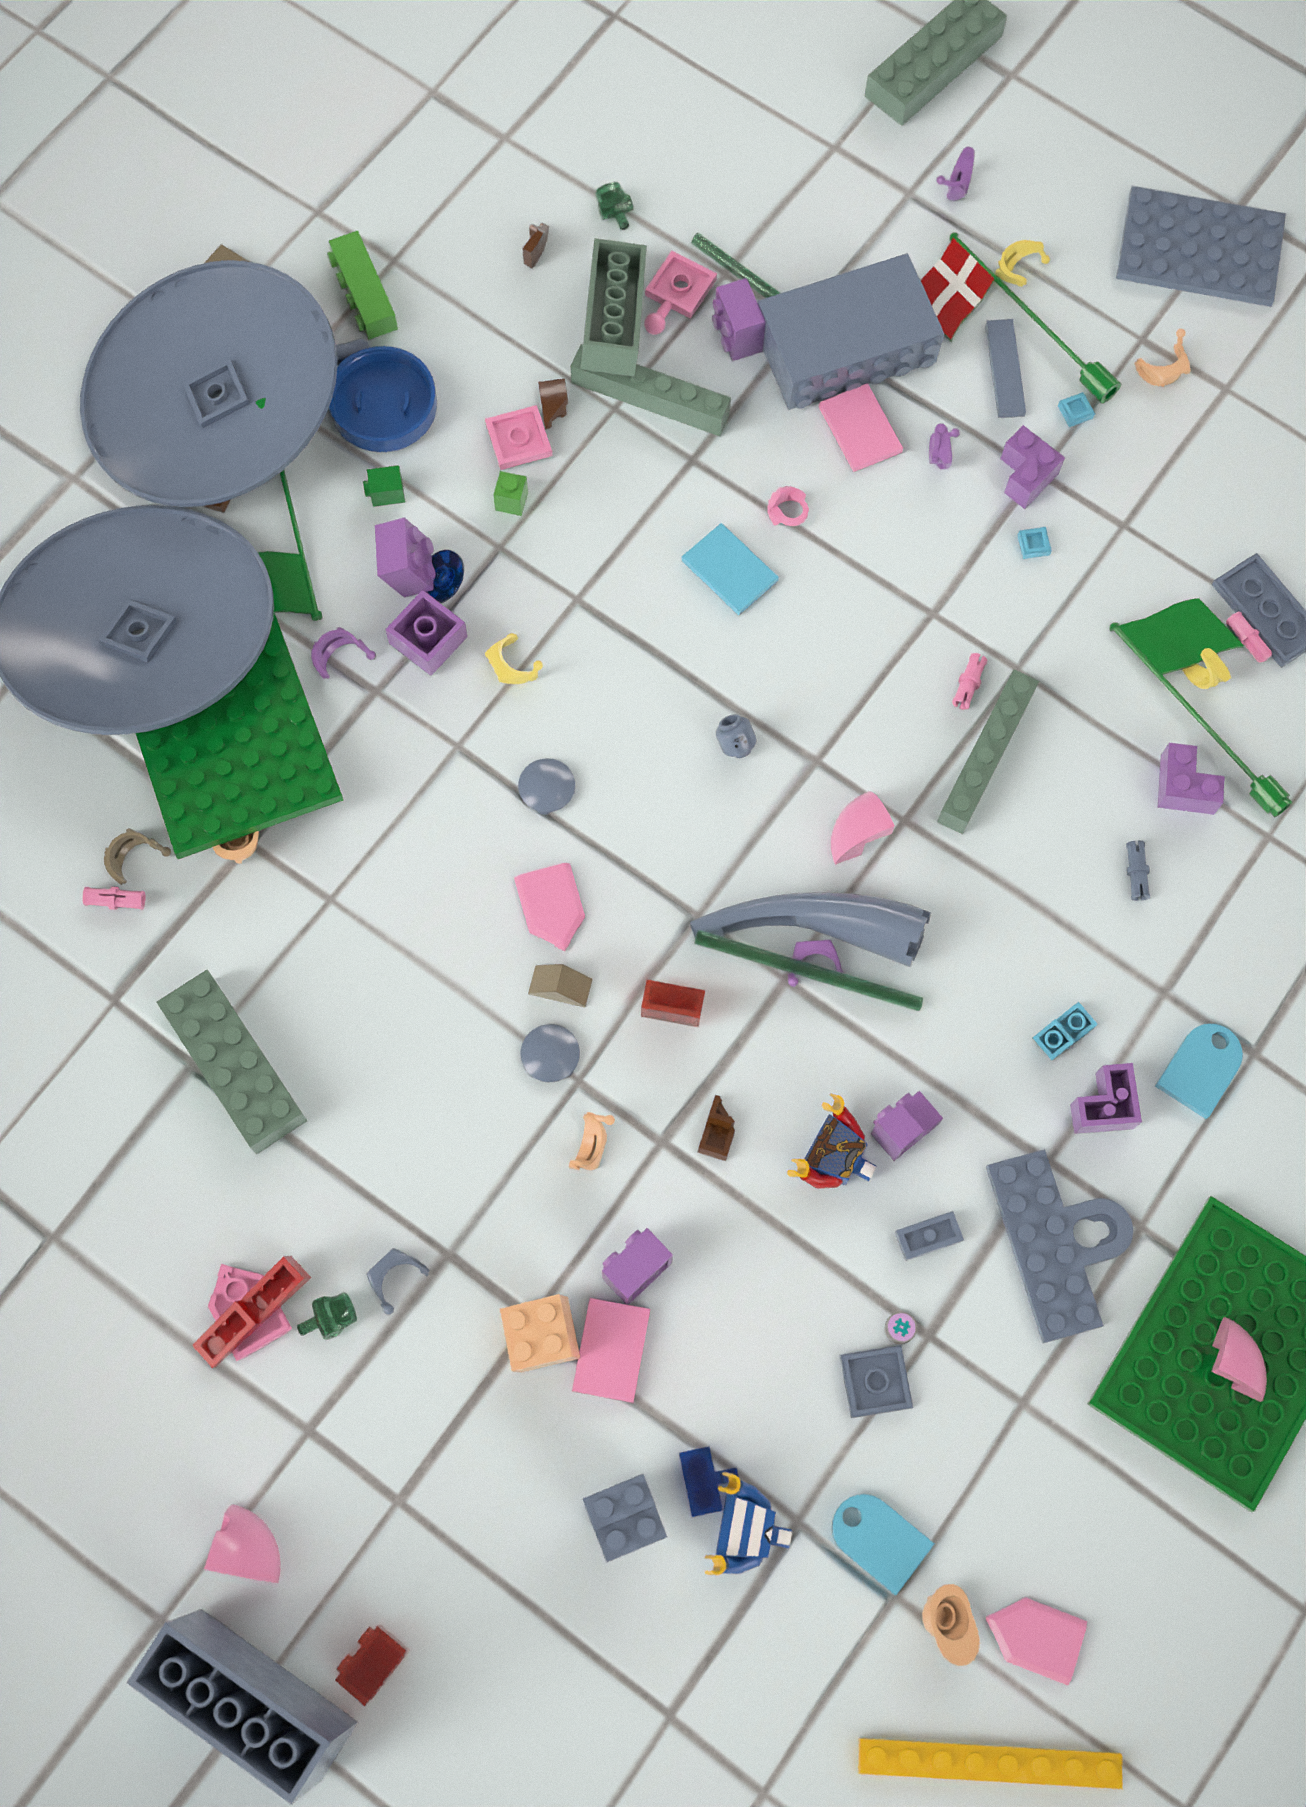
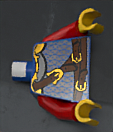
[787,1093,877,1189]

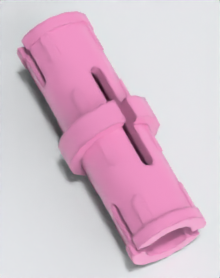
[952,653,987,710]
[83,886,146,910]

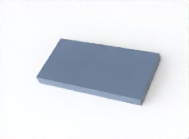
[1212,553,1306,668]

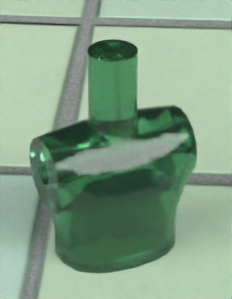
[595,182,634,230]
[297,1292,357,1340]

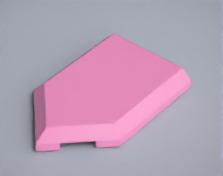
[514,863,585,952]
[208,1264,292,1361]
[985,1597,1087,1685]

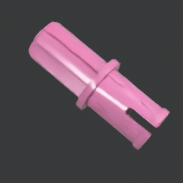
[1226,611,1272,663]

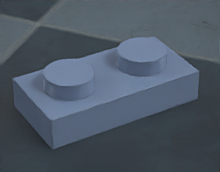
[895,1211,964,1261]

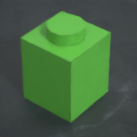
[493,471,528,516]

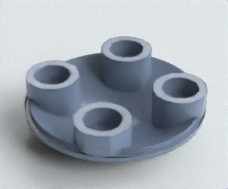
[518,758,575,815]
[520,1024,580,1082]

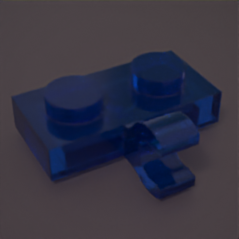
[679,1446,739,1517]

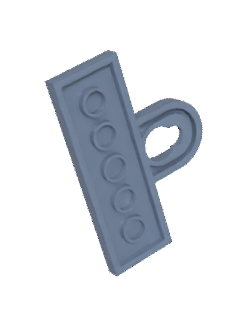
[986,1149,1133,1344]

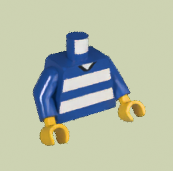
[705,1472,792,1575]

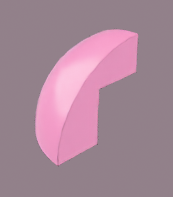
[831,791,895,864]
[1212,1317,1267,1402]
[204,1504,281,1583]

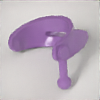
[936,146,975,201]
[929,423,960,469]
[311,627,376,679]
[788,940,844,987]

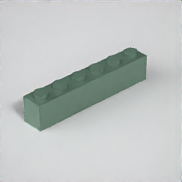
[570,344,731,436]
[937,669,1039,834]

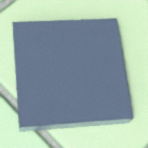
[840,1345,913,1418]

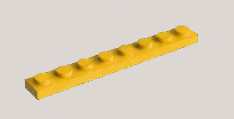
[858,1738,1123,1789]

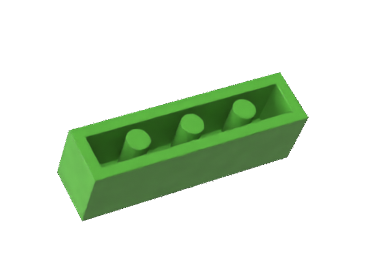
[327,230,398,340]

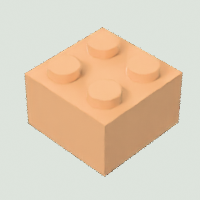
[500,1294,580,1373]

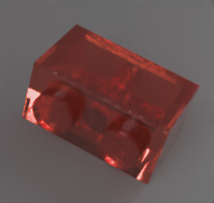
[641,979,705,1028]
[335,1625,410,1706]

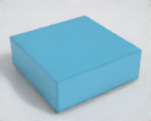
[1058,392,1095,427]
[1017,527,1052,559]

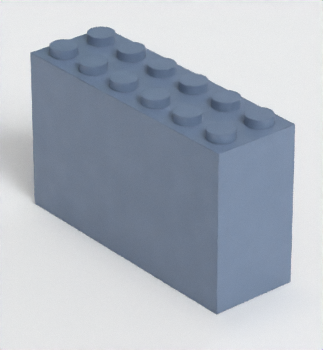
[758,253,945,410]
[126,1609,358,1805]

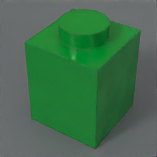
[363,465,405,507]

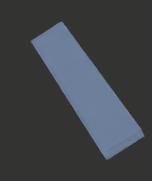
[985,319,1026,418]

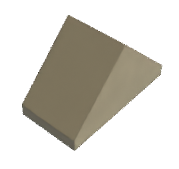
[528,964,592,1008]

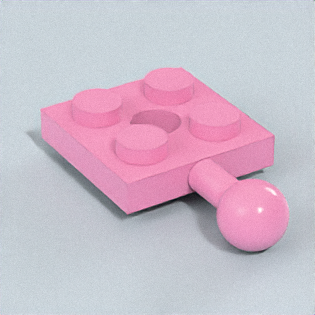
[644,251,717,335]

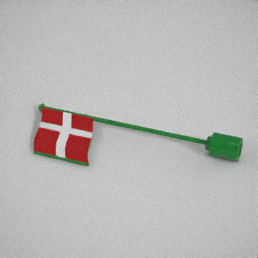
[920,232,1121,404]

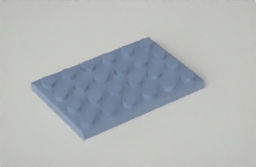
[1116,186,1286,307]

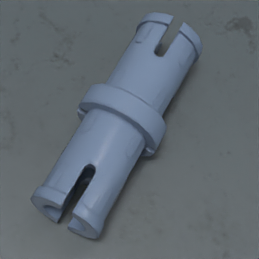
[1126,840,1150,901]

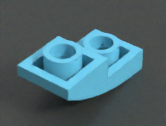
[1032,1002,1098,1061]

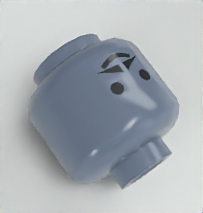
[715,714,757,758]

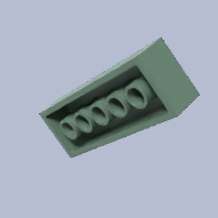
[864,0,1008,126]
[580,238,647,376]
[156,969,307,1155]

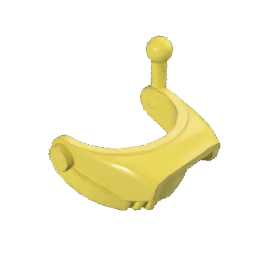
[995,240,1050,287]
[485,633,543,684]
[1182,648,1231,689]

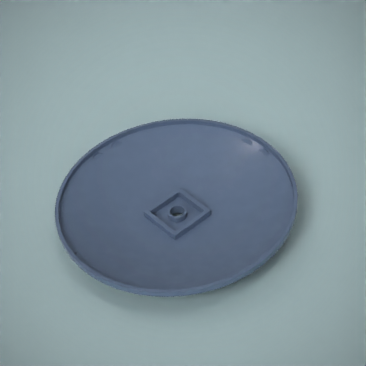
[80,260,337,507]
[0,505,274,735]

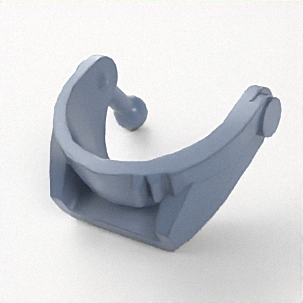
[366,1248,430,1315]

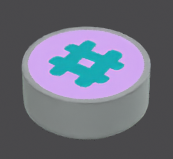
[884,1312,917,1344]

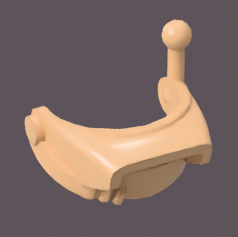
[1135,328,1190,387]
[569,1112,615,1170]

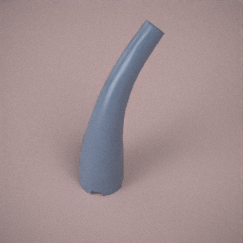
[690,892,931,967]

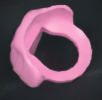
[767,486,809,526]

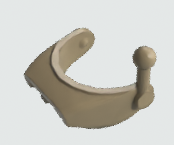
[104,828,171,885]

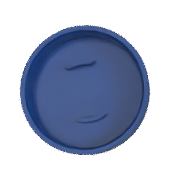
[329,346,437,452]

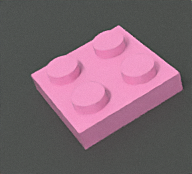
[485,405,552,470]

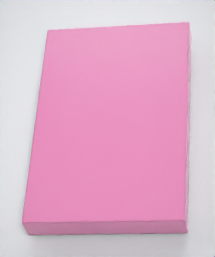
[819,383,903,472]
[572,1298,650,1403]

